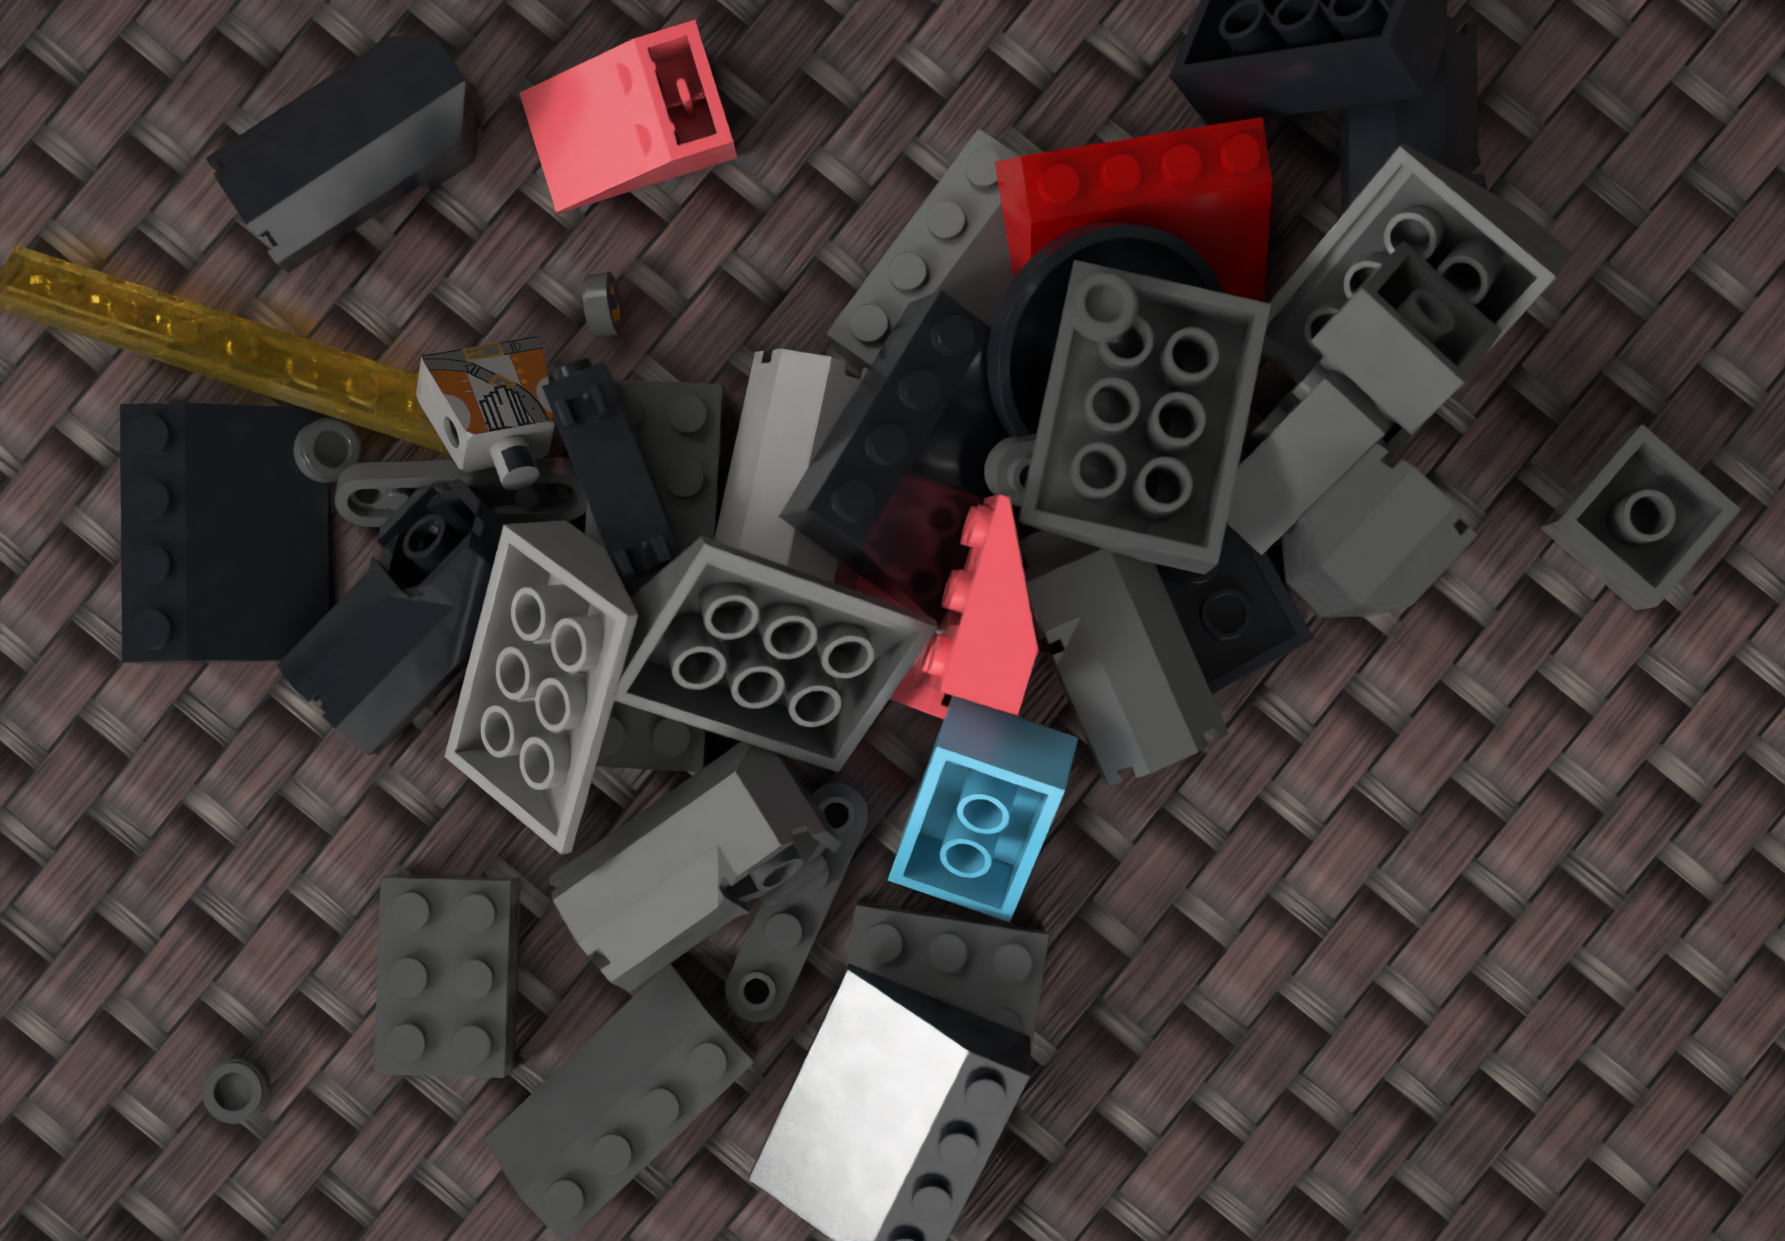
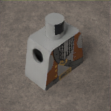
[416,336,555,490]

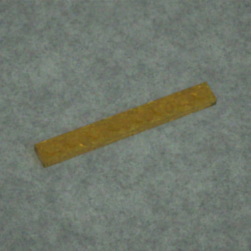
[0,245,450,455]

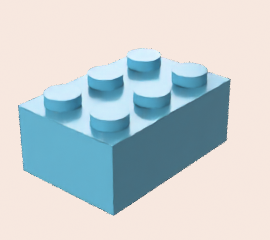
[888,696,1078,922]

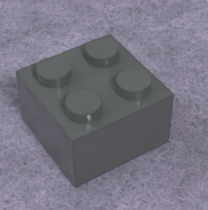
[1311,241,1502,434]
[1539,424,1741,611]

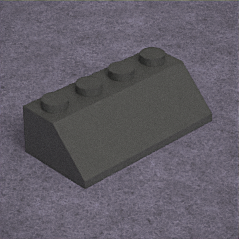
[484,962,758,1241]

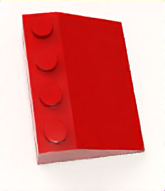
[995,117,1272,302]

